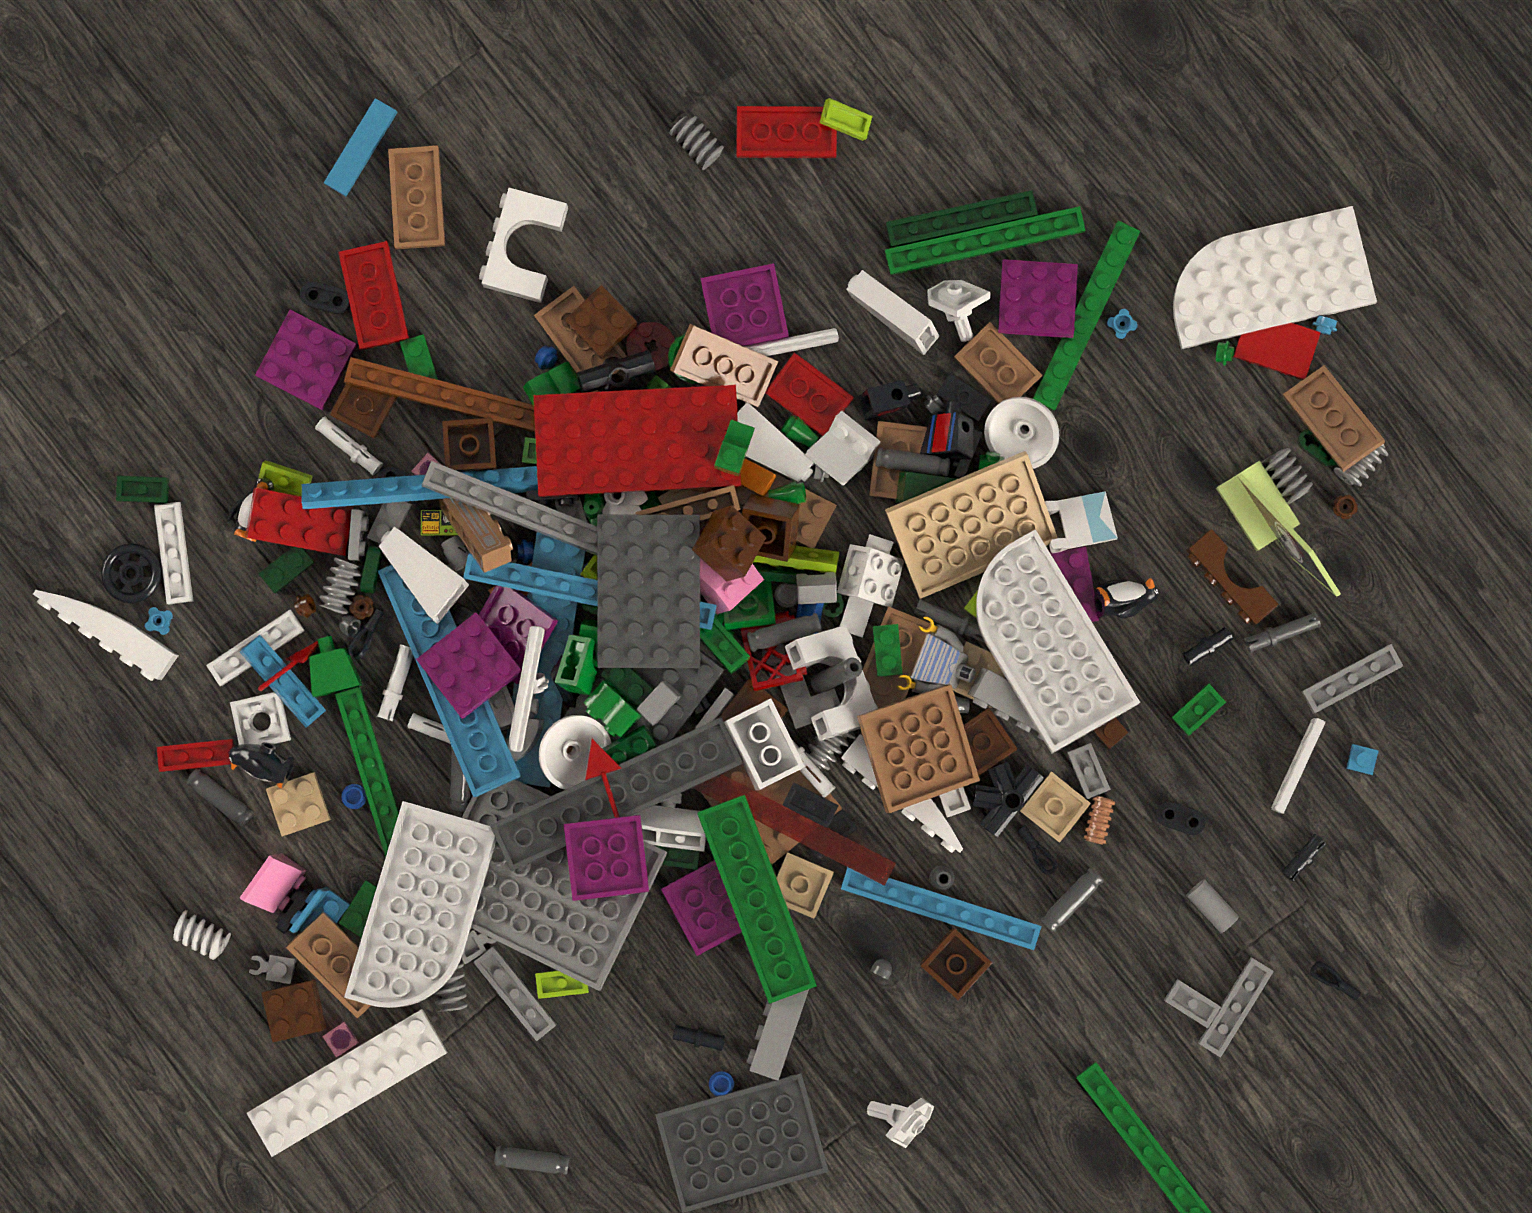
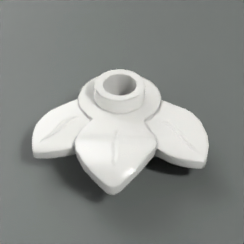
[602,492,648,514]

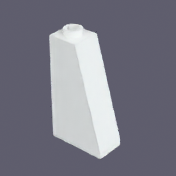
[847,270,939,355]
[737,402,814,482]
[379,527,469,625]

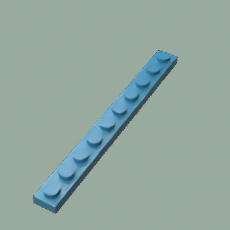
[302,466,538,509]
[463,554,717,630]

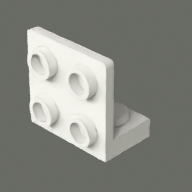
[805,411,880,485]
[837,544,904,607]

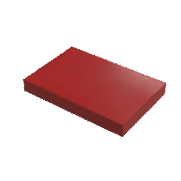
[1233,323,1321,380]
[765,352,854,437]

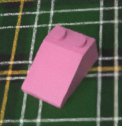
[700,524,764,614]
[240,853,307,913]

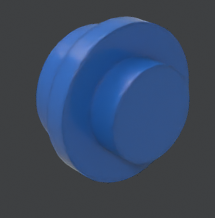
[535,345,558,370]
[517,539,534,564]
[341,784,367,809]
[709,1071,734,1096]

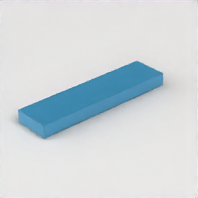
[324,98,398,197]
[240,635,326,727]

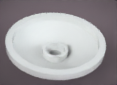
[984,397,1059,469]
[539,715,611,790]

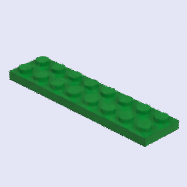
[697,795,817,1004]

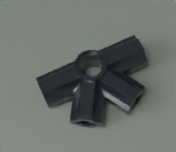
[577,350,655,393]
[973,762,1043,837]

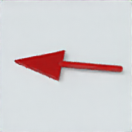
[258,641,319,691]
[585,739,622,818]

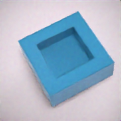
[1346,744,1378,775]

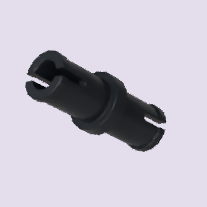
[1182,626,1233,667]
[1281,834,1327,882]
[672,1024,725,1051]

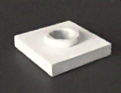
[230,692,291,745]

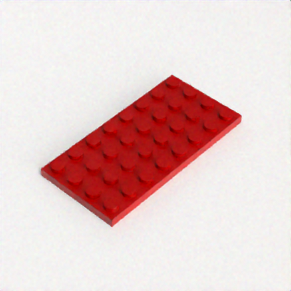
[533,385,741,497]

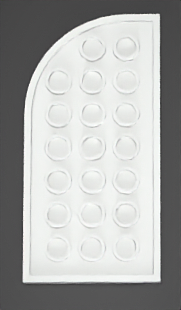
[1173,206,1377,349]
[976,529,1140,754]
[344,801,496,1008]

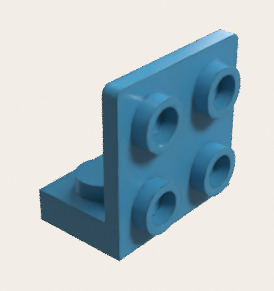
[289,887,350,933]

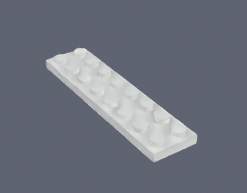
[247,1009,448,1157]

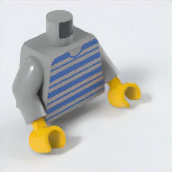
[896,616,976,694]

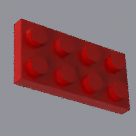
[737,106,837,158]
[338,241,409,350]
[245,488,354,556]

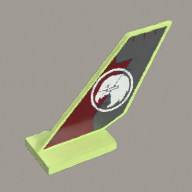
[1216,461,1341,597]

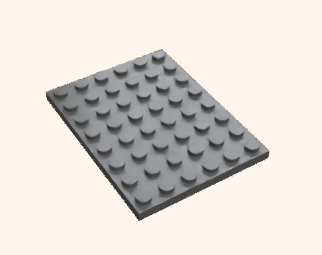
[462,779,667,991]

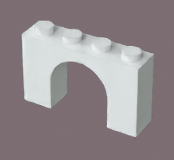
[479,188,568,303]
[785,625,878,741]

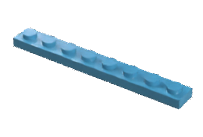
[841,865,1041,950]

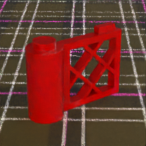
[740,611,807,691]

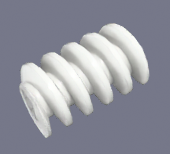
[173,910,231,960]

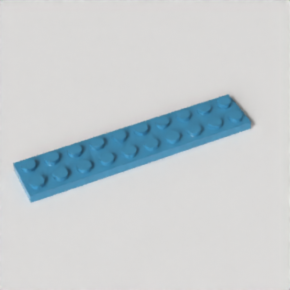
[506,532,586,787]
[378,565,521,797]

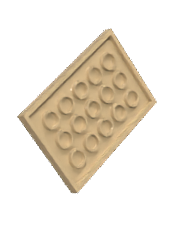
[885,451,1058,599]

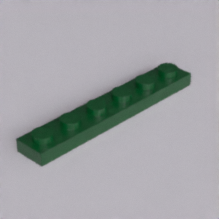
[886,190,1038,248]

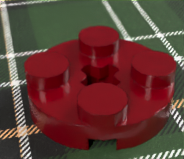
[626,322,675,371]

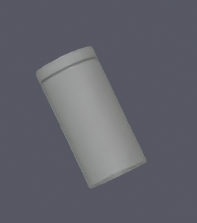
[1186,879,1239,933]

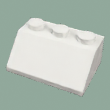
[724,699,805,791]

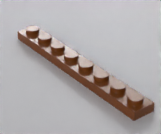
[344,357,535,433]

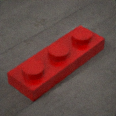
[157,739,234,772]

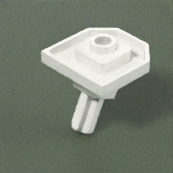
[928,280,990,342]
[867,1098,934,1148]

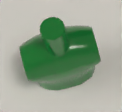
[584,494,605,526]

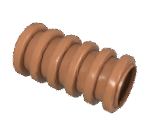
[1084,796,1115,845]

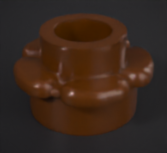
[1333,495,1358,519]
[294,594,316,618]
[349,595,374,620]

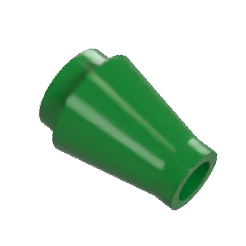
[780,414,819,448]
[768,481,806,505]

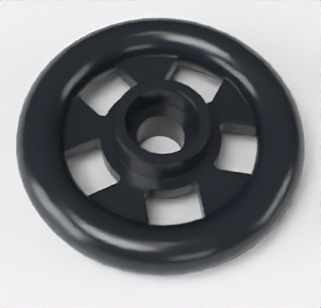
[101,543,161,603]

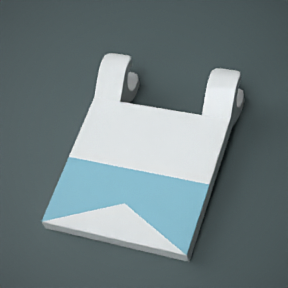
[1045,491,1118,553]

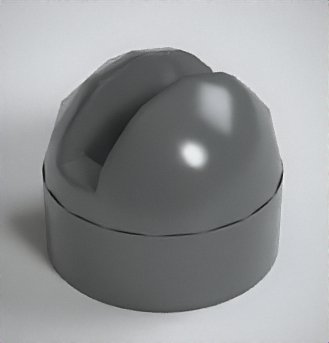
[339,615,361,637]
[870,959,892,980]

